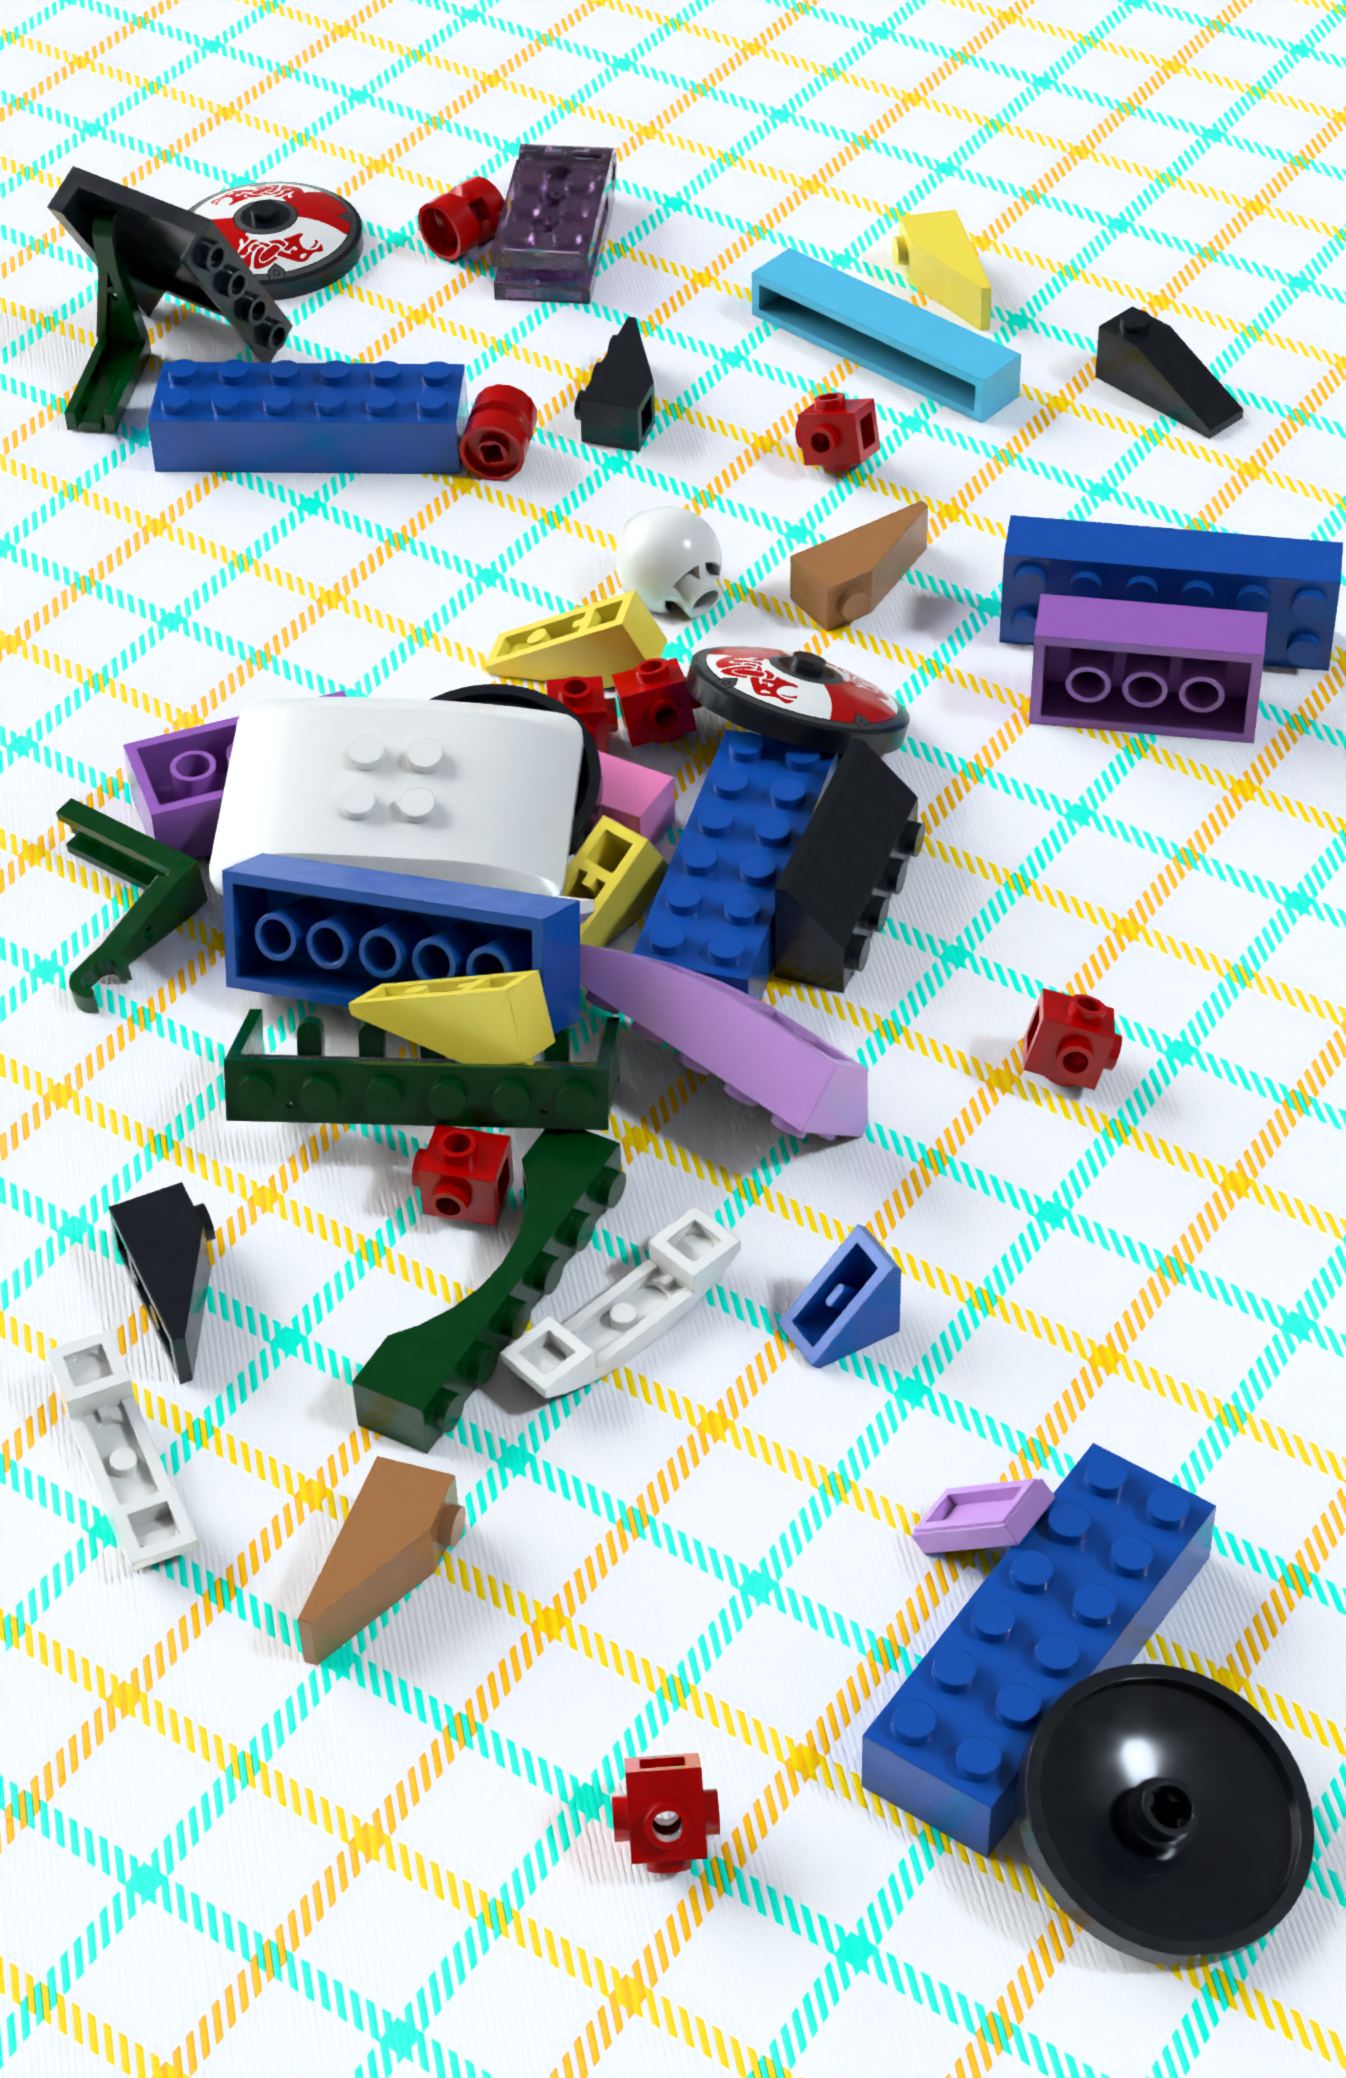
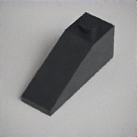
[1095,306,1244,439]
[108,1182,216,1385]

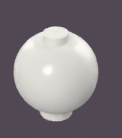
[615,506,723,618]

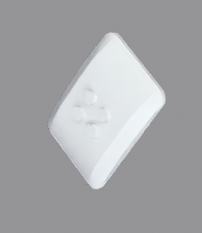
[209,697,584,896]

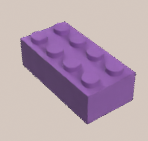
[1029,594,1268,744]
[123,690,347,859]

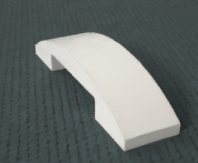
[500,1205,741,1398]
[46,1329,200,1571]

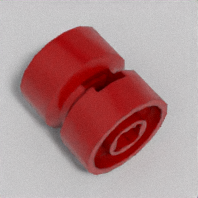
[418,176,508,261]
[459,384,538,481]

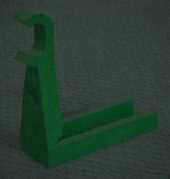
[64,210,151,432]
[56,798,208,1013]

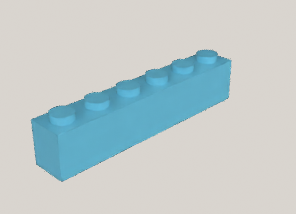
[751,248,1022,423]

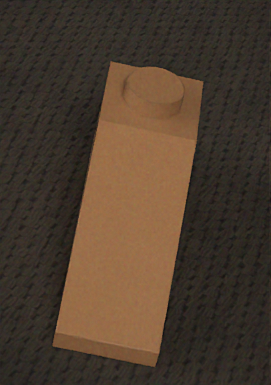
[790,501,928,632]
[297,1456,466,1665]

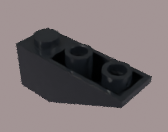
[574,316,655,452]

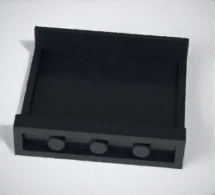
[47,166,293,363]

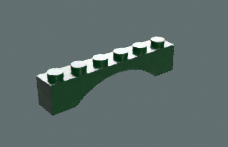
[352,1129,626,1454]

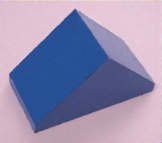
[777,1224,902,1369]

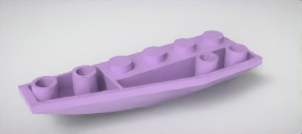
[580,944,868,1141]

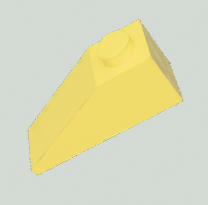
[892,209,992,331]
[485,590,667,688]
[563,815,669,947]
[348,970,555,1065]

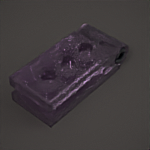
[491,143,617,304]

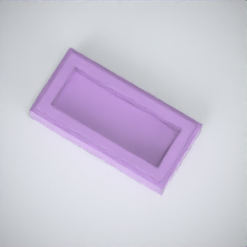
[911,1478,1055,1554]

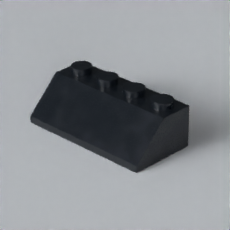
[775,738,925,993]

